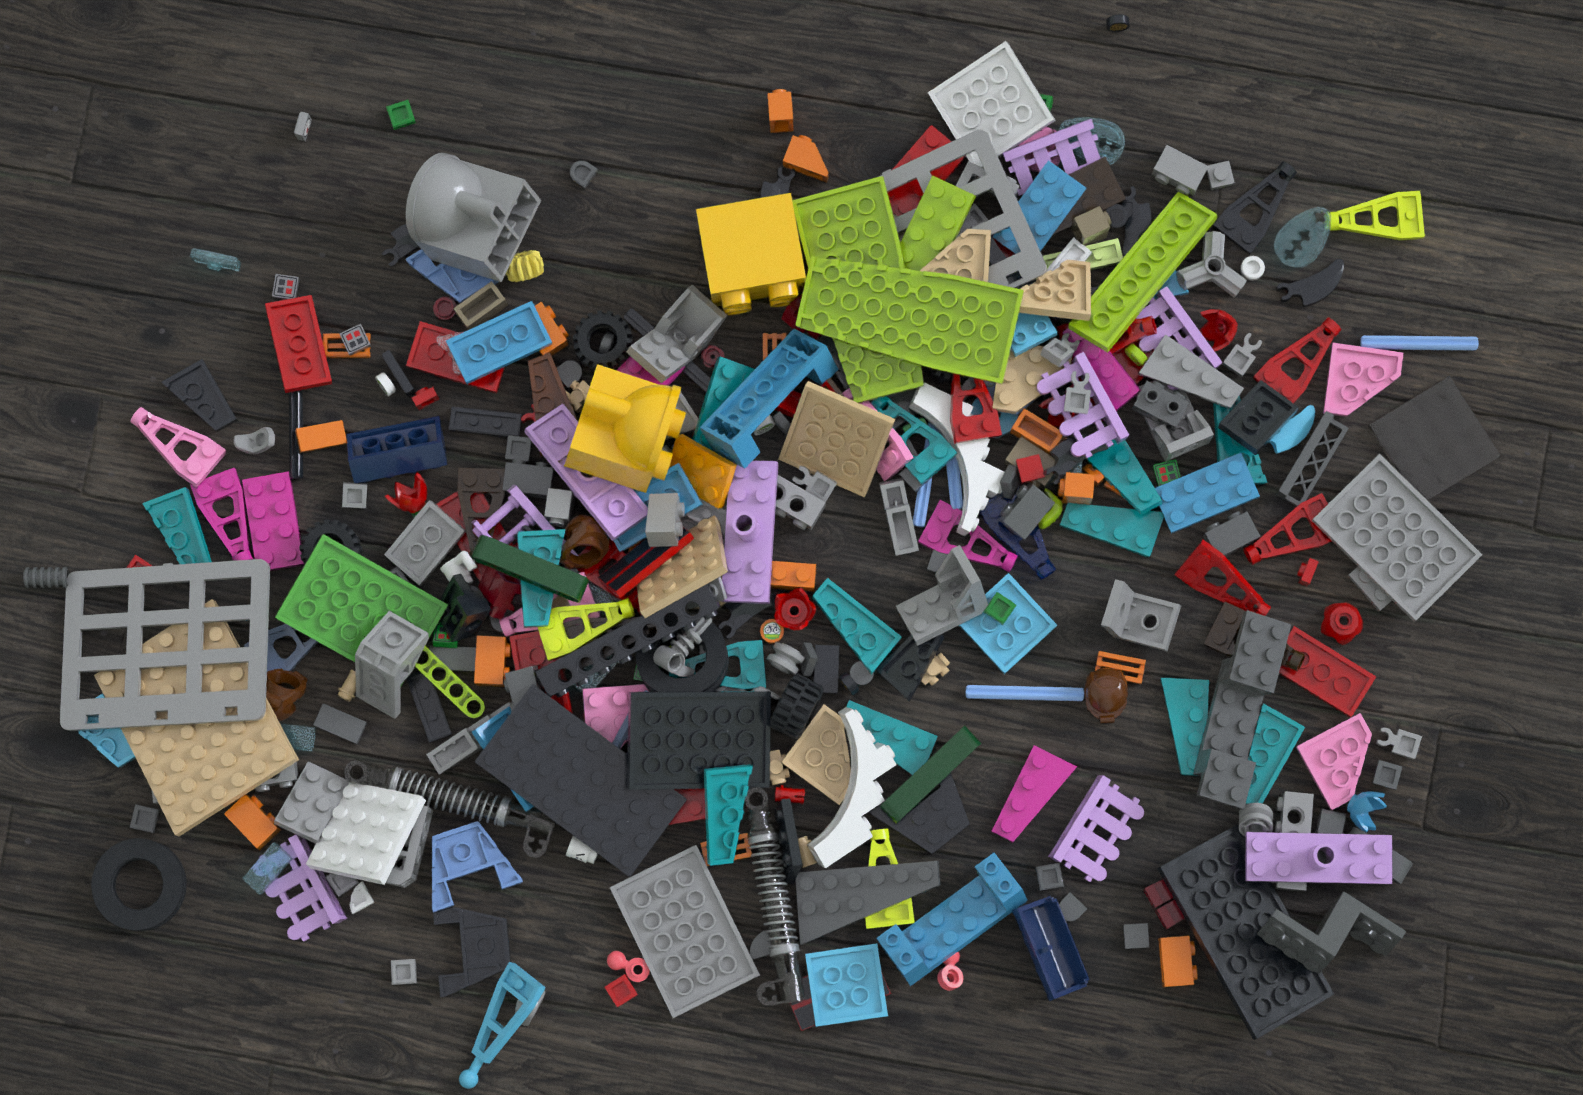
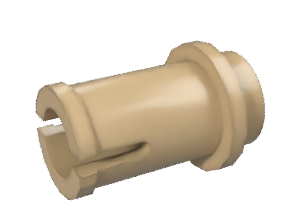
[338,670,356,702]
[798,836,817,868]

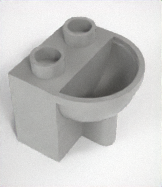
[406,153,541,282]

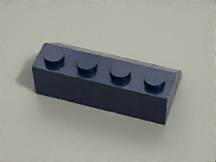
[347,416,447,483]

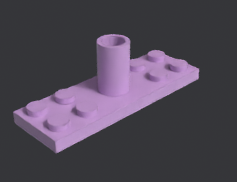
[525,404,648,541]
[722,461,778,604]
[1245,832,1392,884]

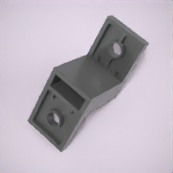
[1257,892,1406,974]

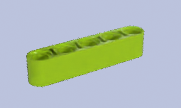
[415,646,485,718]

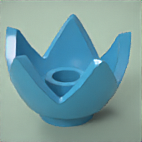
[1347,791,1387,832]

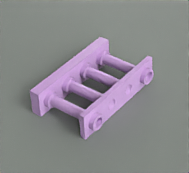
[471,485,578,556]

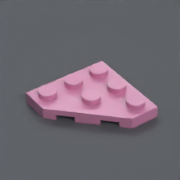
[1323,343,1403,417]
[582,684,650,749]
[1296,713,1372,810]

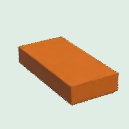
[295,420,347,453]

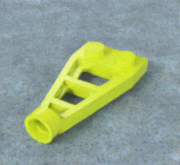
[1326,191,1425,240]
[538,598,635,661]
[865,829,915,929]

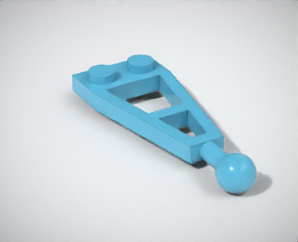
[459,962,546,1089]

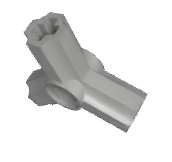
[1176,231,1247,297]

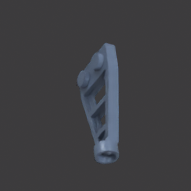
[244,624,318,672]

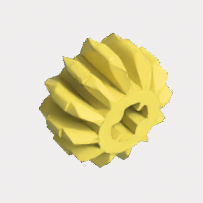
[506,250,544,282]

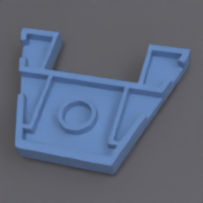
[406,249,499,304]
[432,821,523,913]

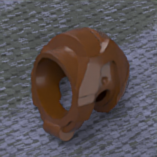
[559,515,610,570]
[1085,667,1128,723]
[266,668,308,721]

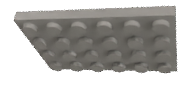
[1312,454,1482,622]
[610,845,760,1018]

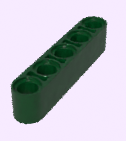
[471,535,589,603]
[880,726,981,824]

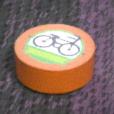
[760,619,784,644]

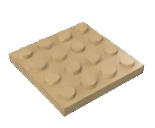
[778,381,895,497]
[637,515,728,618]

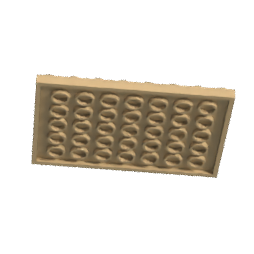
[94,599,299,837]

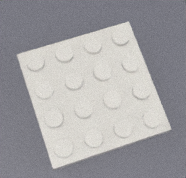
[928,41,1056,167]
[306,782,426,885]

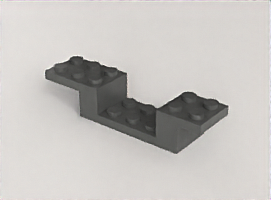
[1193,610,1291,810]

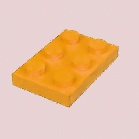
[669,434,737,509]

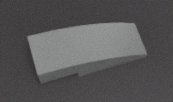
[879,478,919,556]

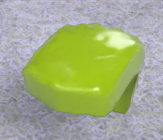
[1038,488,1063,529]

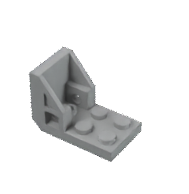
[627,285,727,383]
[1135,380,1214,462]
[896,545,988,646]
[355,611,429,719]
[386,806,433,888]

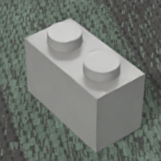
[1152,145,1208,196]
[544,488,576,529]
[645,493,685,547]

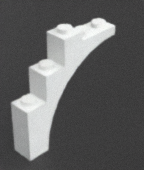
[908,382,1005,536]
[807,707,897,868]

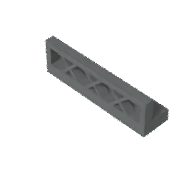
[1276,411,1349,507]

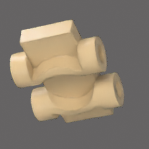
[566,380,590,413]
[921,653,950,686]
[770,750,790,786]

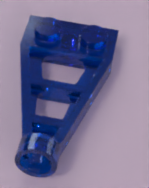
[979,486,1056,580]

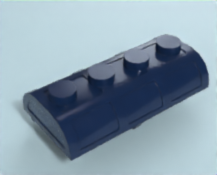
[1012,896,1090,1001]

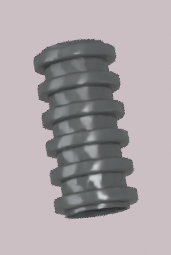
[23,567,69,588]

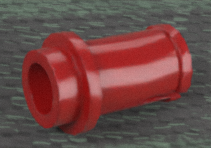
[775,785,805,804]

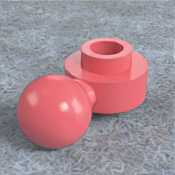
[607,951,650,982]
[937,951,963,991]

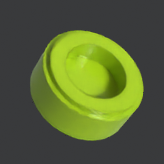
[1125,343,1148,366]

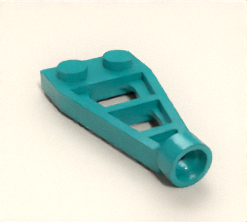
[871,396,958,485]
[669,640,766,690]

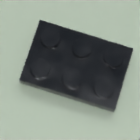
[1218,380,1299,455]

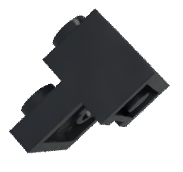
[439,573,491,642]

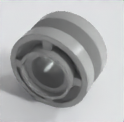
[767,642,805,675]
[1239,803,1273,836]

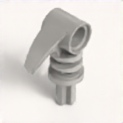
[653,617,712,677]

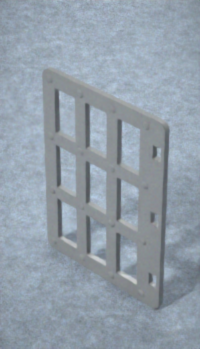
[795,130,1047,288]
[60,559,270,731]

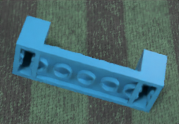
[700,329,839,469]
[877,853,1027,986]

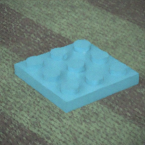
[959,573,1057,674]
[805,944,888,1027]

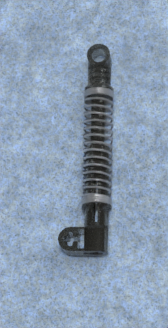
[344,760,556,858]
[744,787,806,1008]

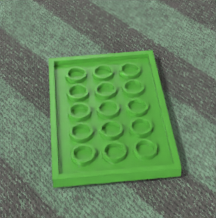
[275,534,448,688]

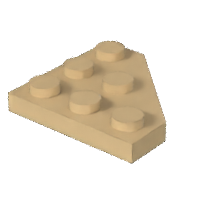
[920,229,991,282]
[1019,259,1091,321]
[993,345,1072,414]
[781,704,851,805]

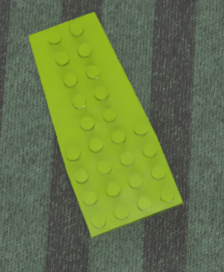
[792,176,924,403]
[796,256,1024,384]

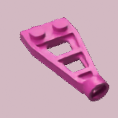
[190,468,253,561]
[918,500,1018,572]

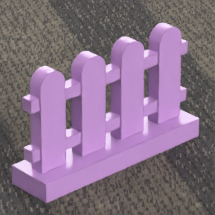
[1003,119,1100,195]
[1126,286,1222,391]
[1036,352,1129,459]
[1048,775,1144,882]
[254,835,347,942]

